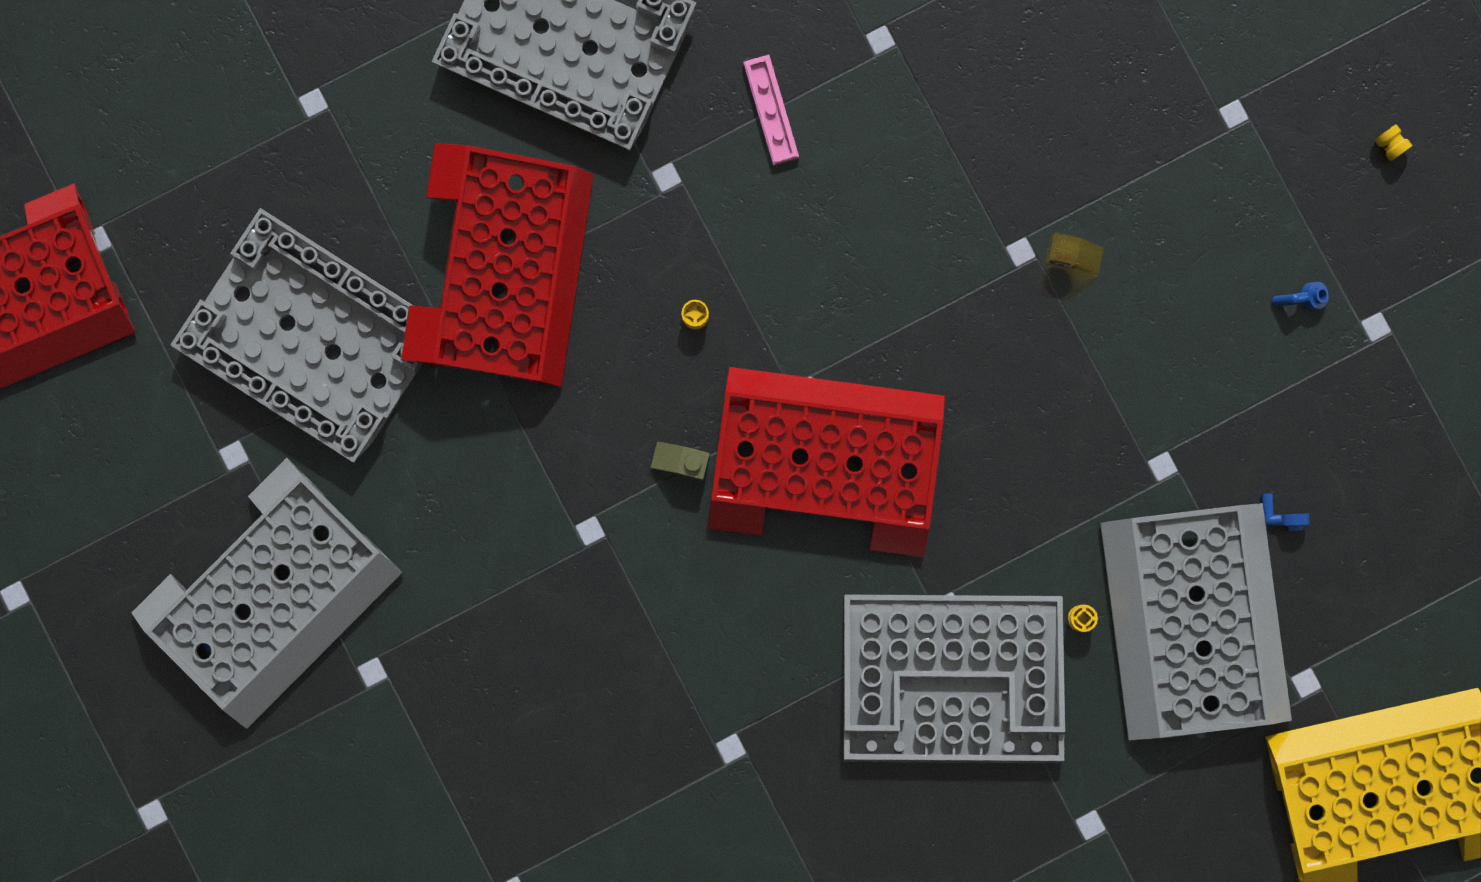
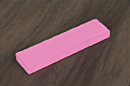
[743,55,799,166]

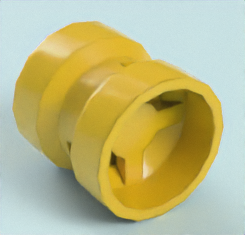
[1374,124,1413,162]
[681,300,709,330]
[1067,605,1098,632]

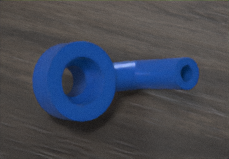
[1272,282,1329,309]
[1262,493,1310,531]

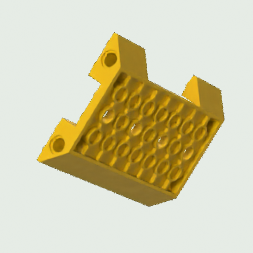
[1265,688,1481,882]

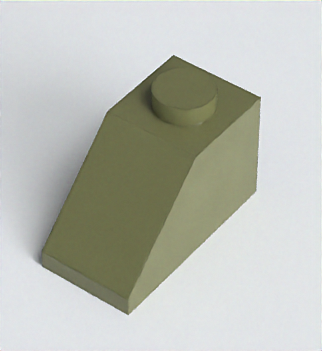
[651,442,710,481]

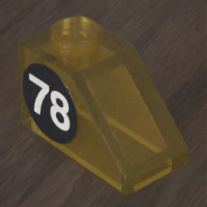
[1045,232,1104,275]

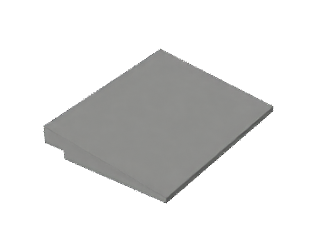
[843,595,1065,764]

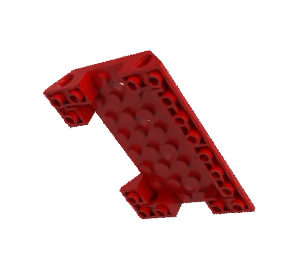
[401,144,594,387]
[0,183,136,389]
[708,367,945,558]

